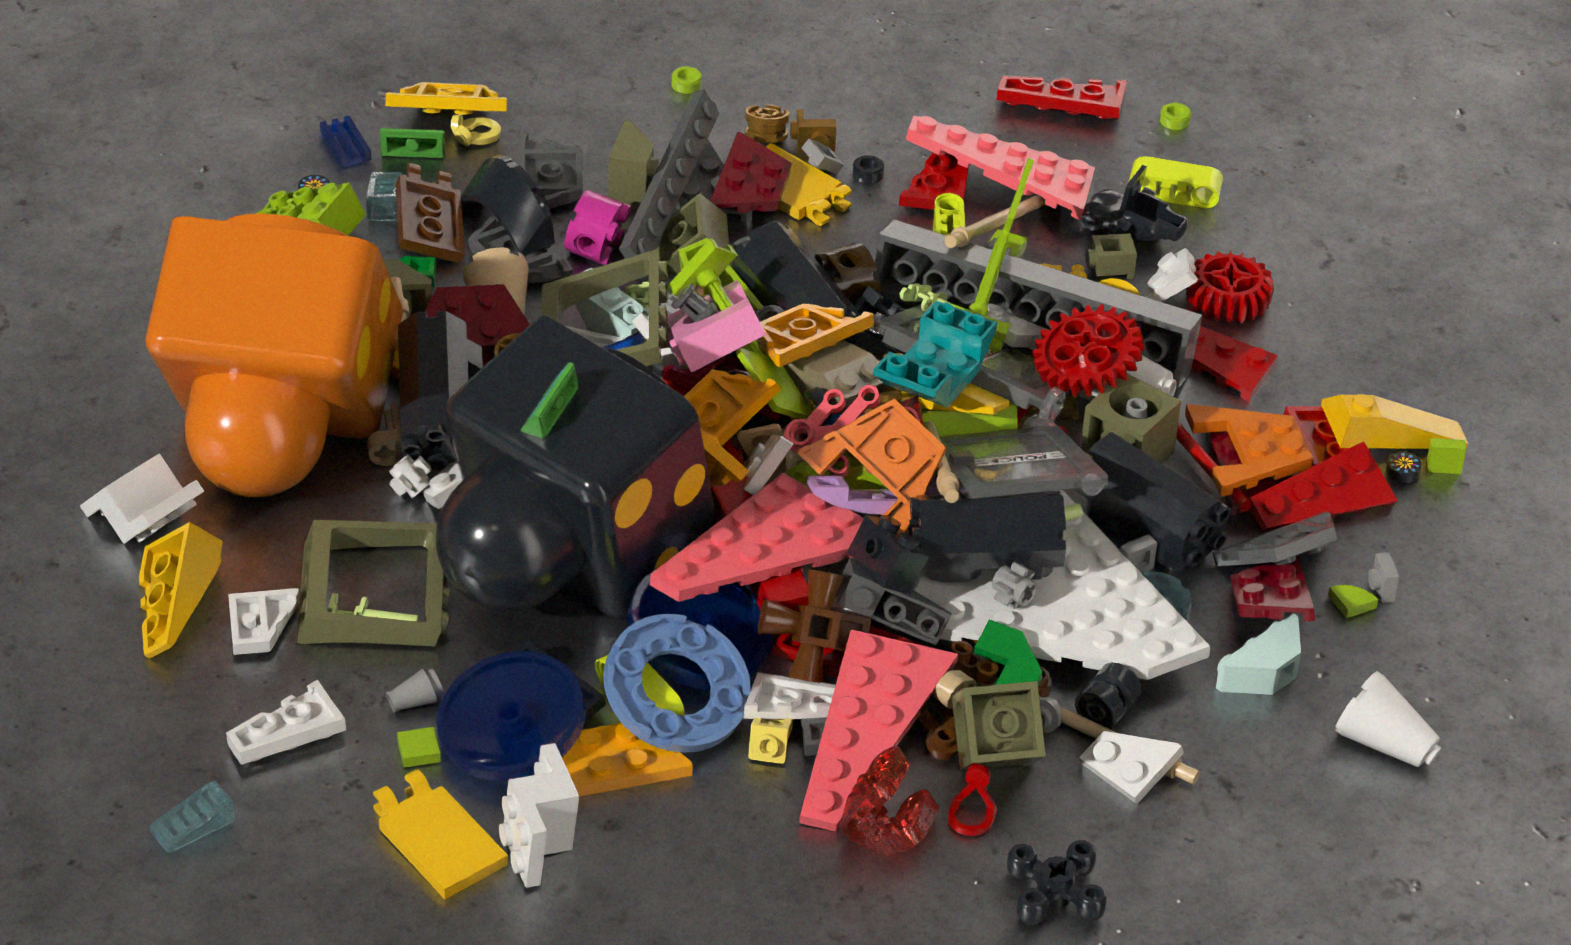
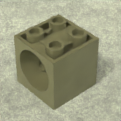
[1081,374,1181,463]
[952,681,1046,771]

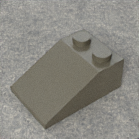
[783,340,889,421]

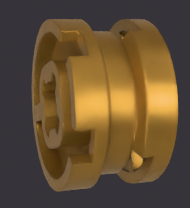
[744,104,789,143]

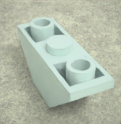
[575,268,649,339]
[1216,613,1301,695]

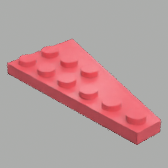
[906,115,1095,221]
[799,630,959,832]

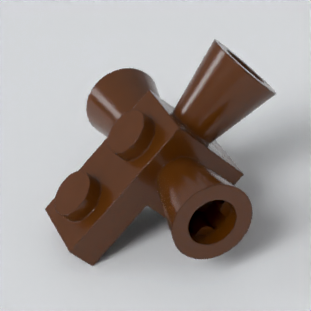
[758,569,871,683]

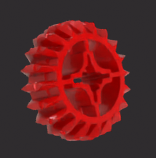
[1185,250,1274,324]

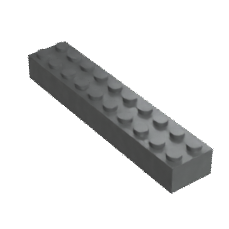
[873,220,1203,389]

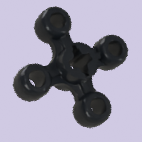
[1007,840,1107,925]

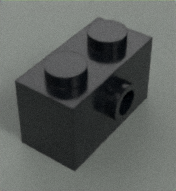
[847,515,929,594]

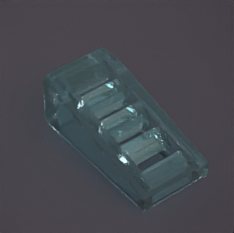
[366,172,403,221]
[149,780,235,854]

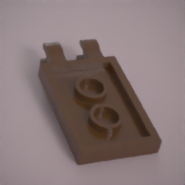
[395,162,465,263]

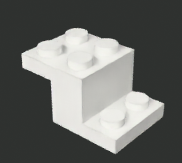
[80,453,204,544]
[499,743,579,888]

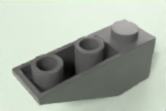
[836,558,952,645]

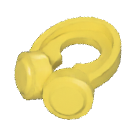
[451,114,501,146]

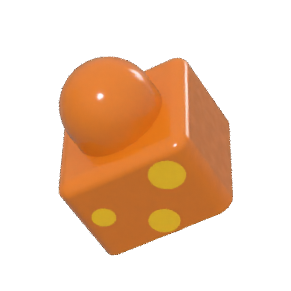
[145,213,403,497]

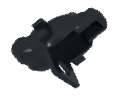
[1082,165,1189,243]

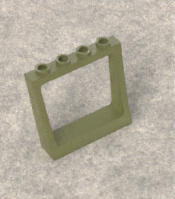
[541,248,668,366]
[297,519,450,647]

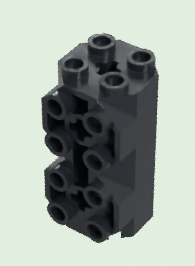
[732,221,861,345]
[398,311,483,470]
[1075,432,1231,571]
[908,491,1066,582]

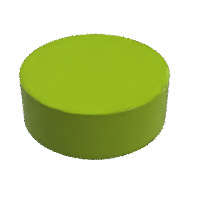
[671,66,702,94]
[1159,102,1191,130]

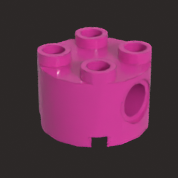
[564,190,631,265]

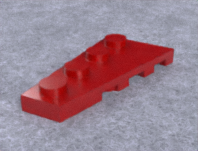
[996,76,1127,119]
[1192,326,1278,402]
[1248,441,1398,532]

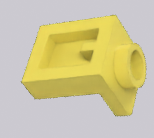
[748,718,794,764]

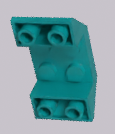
[873,300,997,408]

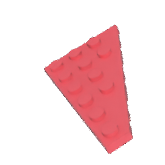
[650,473,864,602]

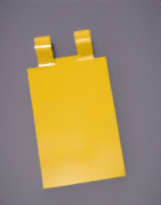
[765,143,852,226]
[373,769,508,899]

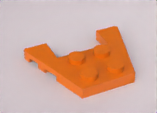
[797,398,947,533]
[1185,404,1313,497]

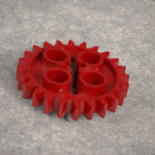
[1032,304,1145,397]

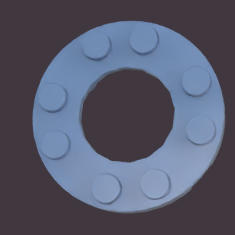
[604,614,751,753]

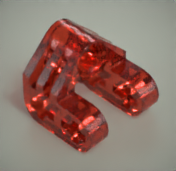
[840,746,939,856]

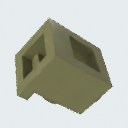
[1085,233,1137,279]

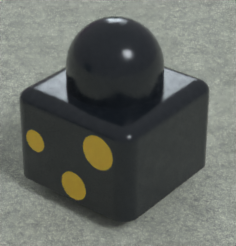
[435,315,717,619]

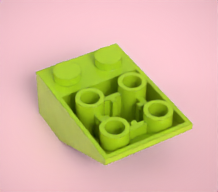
[255,183,366,236]

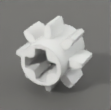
[389,455,431,498]

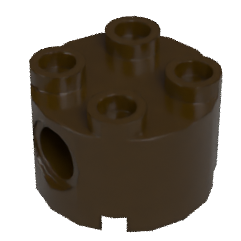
[815,243,881,306]

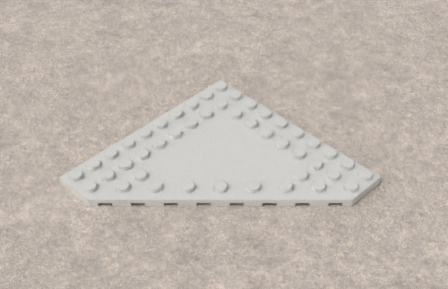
[736,448,1210,680]

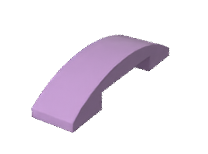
[806,476,940,515]

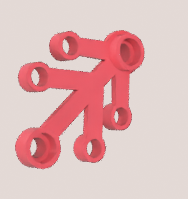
[784,385,920,477]

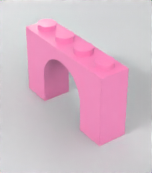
[666,280,766,372]

